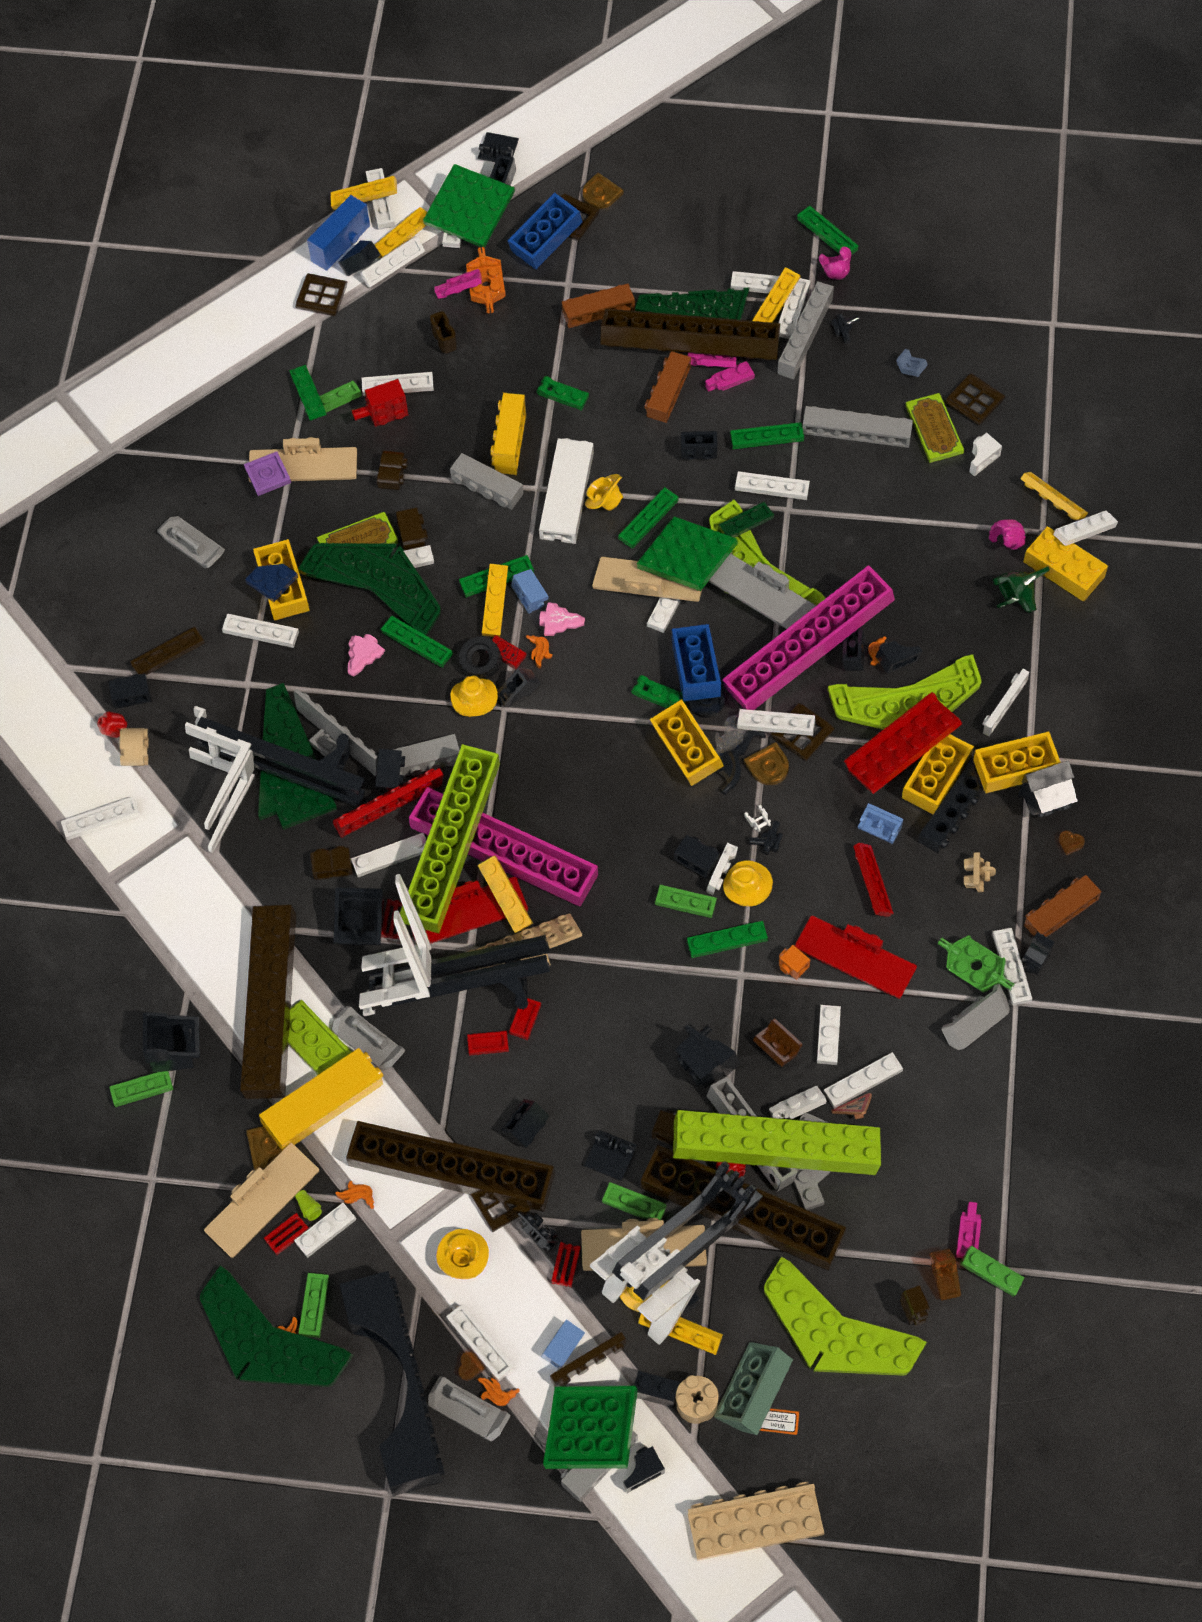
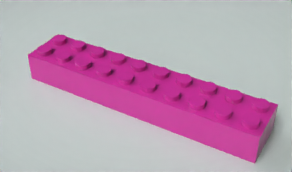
[722,565,895,710]
[409,787,598,907]

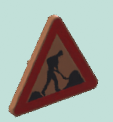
[831,1093,872,1119]

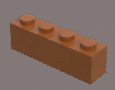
[562,284,635,328]
[645,351,691,423]
[1024,875,1101,937]

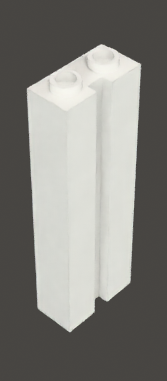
[539,438,594,544]

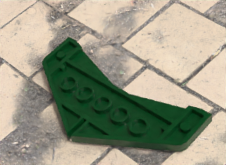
[298,543,441,636]
[200,1266,354,1387]

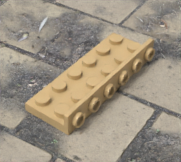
[687,1482,824,1561]

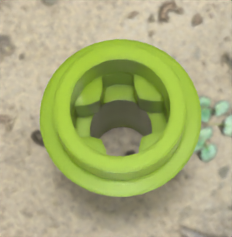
[295,1190,322,1221]

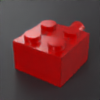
[352,379,408,427]

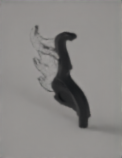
[715,715,766,795]

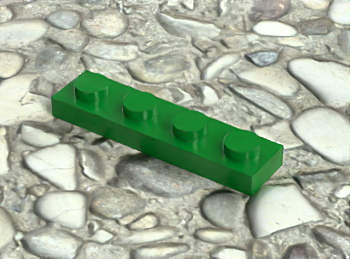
[797,205,858,255]
[289,365,327,420]
[730,422,804,449]
[618,487,679,549]
[459,555,534,597]
[381,616,453,668]
[687,921,768,958]

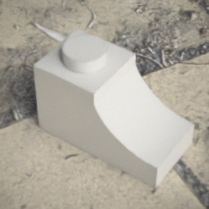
[969,433,1002,476]

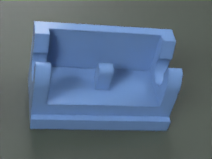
[511,569,549,614]
[858,803,903,844]
[540,1319,585,1368]

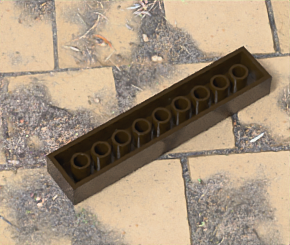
[600,309,781,360]
[240,905,296,1099]
[346,1121,555,1212]
[641,1145,846,1271]

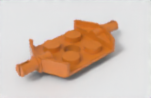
[466,247,506,313]

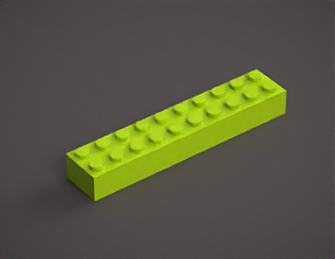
[400,744,500,933]
[673,1110,881,1175]

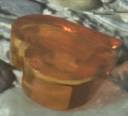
[1059,831,1085,855]
[459,1352,485,1381]

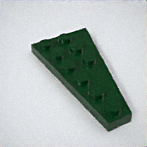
[635,287,750,320]

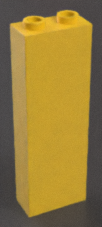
[259,1048,383,1151]

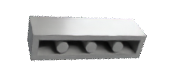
[450,453,523,510]
[393,734,460,777]
[561,1431,638,1503]

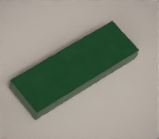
[718,501,774,538]

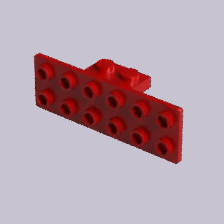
[410,877,528,944]
[795,916,917,999]

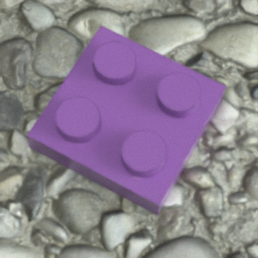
[244,451,291,496]

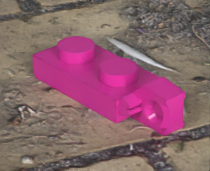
[434,269,482,299]
[688,352,737,368]
[705,361,755,392]
[956,1202,982,1259]

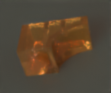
[929,1249,961,1301]

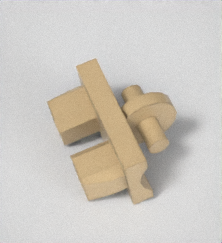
[964,852,996,892]

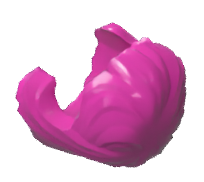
[819,247,851,280]
[989,520,1026,550]

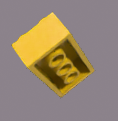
[491,393,526,475]
[1023,526,1108,602]
[253,539,310,621]
[650,700,724,786]
[973,732,1061,793]
[902,734,974,814]

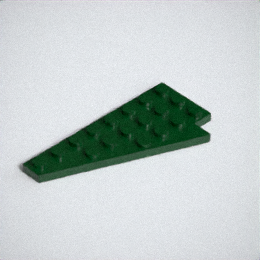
[258,683,337,830]

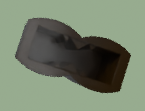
[430,311,457,354]
[377,451,408,490]
[311,846,353,880]
[900,1285,931,1326]

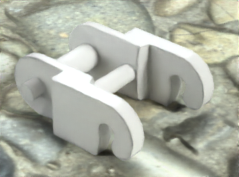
[744,804,771,832]

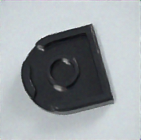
[687,682,725,718]

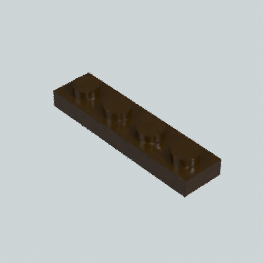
[130,627,205,675]
[550,1332,626,1387]

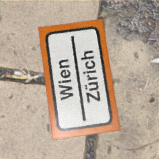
[759,1409,799,1435]

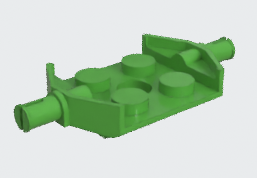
[938,935,1015,993]

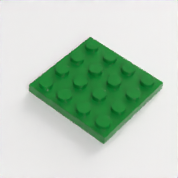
[423,164,515,248]
[637,517,738,591]
[543,1386,637,1469]

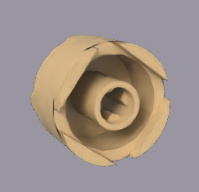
[120,728,149,766]
[676,1375,718,1424]

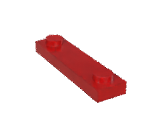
[853,843,894,917]

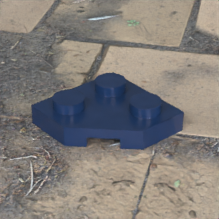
[245,564,298,602]

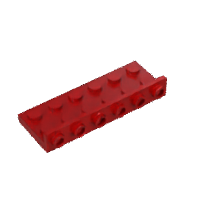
[844,692,962,794]
[333,768,443,838]

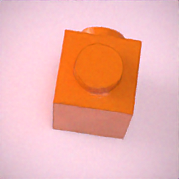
[779,945,810,980]

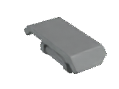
[157,516,225,568]
[942,984,1010,1050]
[332,1006,405,1071]
[428,1376,510,1442]

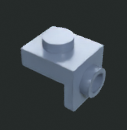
[896,349,928,377]

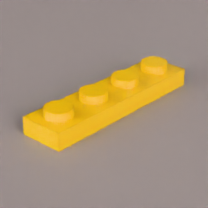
[331,176,397,210]
[375,207,427,258]
[752,267,801,323]
[1021,472,1088,520]
[482,564,508,637]
[478,856,533,933]
[638,1313,723,1355]

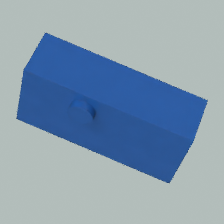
[508,193,582,270]
[307,195,370,271]
[672,624,721,701]

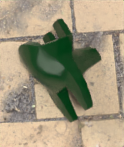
[993,566,1050,613]

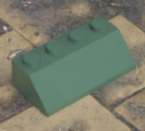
[714,1342,793,1435]

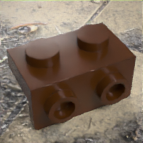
[753,1018,803,1067]

